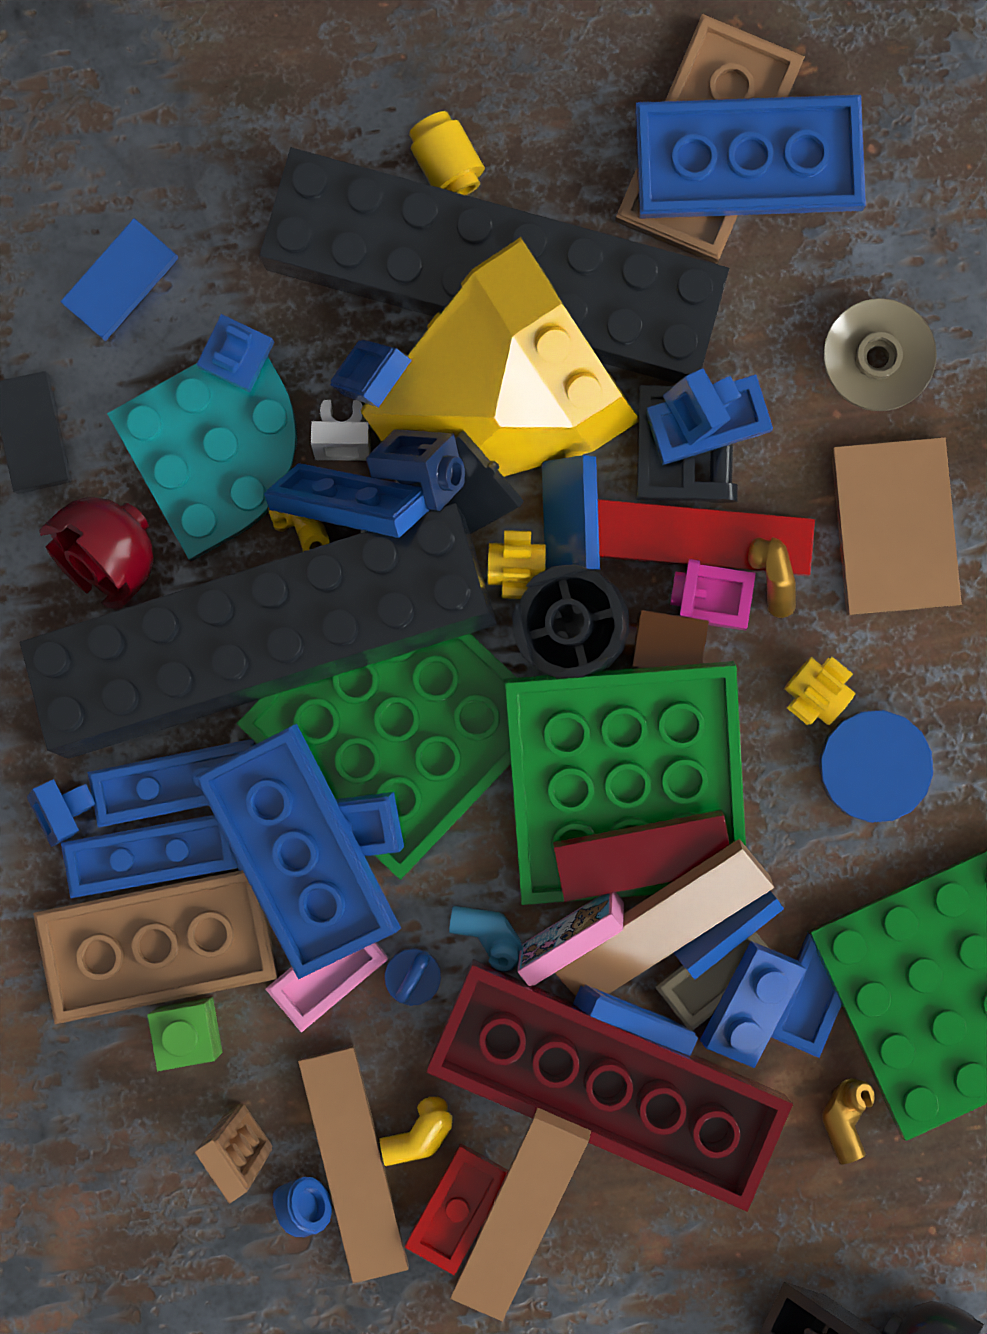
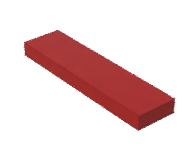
[598,500,815,577]

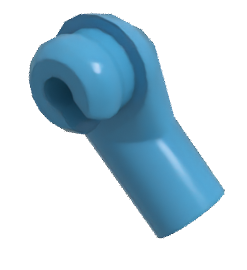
[449,906,522,972]

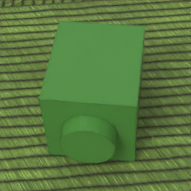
[147,997,223,1072]

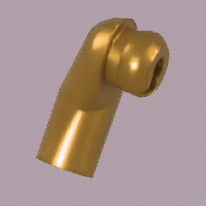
[748,537,796,618]

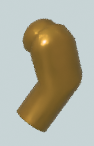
[822,1078,875,1165]

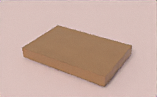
[831,437,962,616]

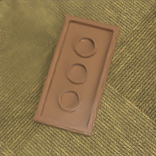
[615,14,805,264]
[33,870,279,1024]

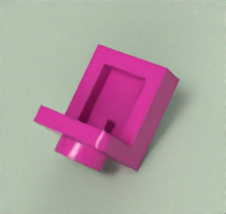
[670,559,756,631]

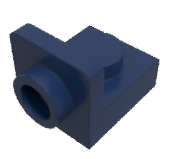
[366,429,465,511]

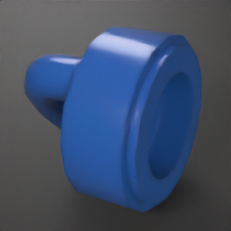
[385,948,441,1006]
[272,1177,332,1237]

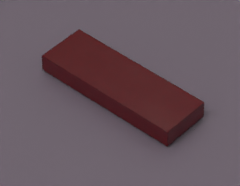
[553,810,729,902]

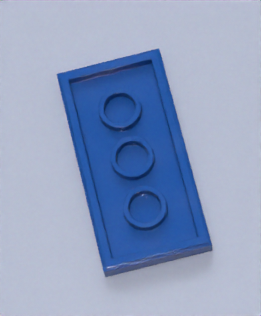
[635,95,866,219]
[194,724,401,980]

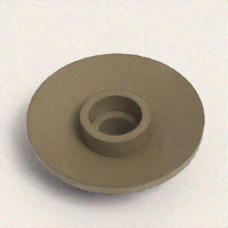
[823,298,937,411]

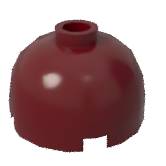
[39,497,154,610]

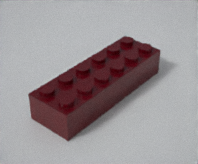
[426,959,793,1212]

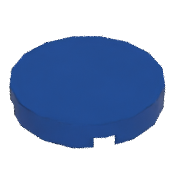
[819,710,933,822]

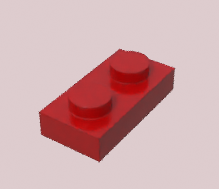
[404,1143,508,1275]

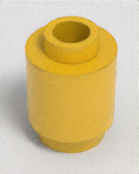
[409,111,485,195]

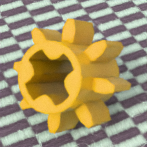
[488,530,546,599]
[784,657,855,725]

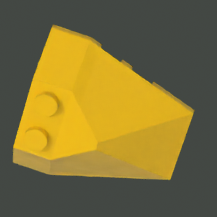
[360,237,639,477]

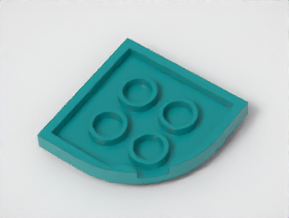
[107,357,297,561]

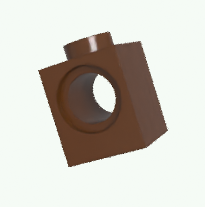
[621,610,709,669]

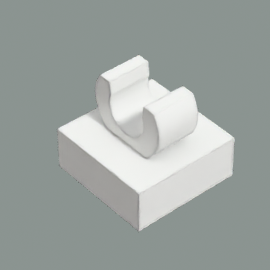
[311,400,371,461]

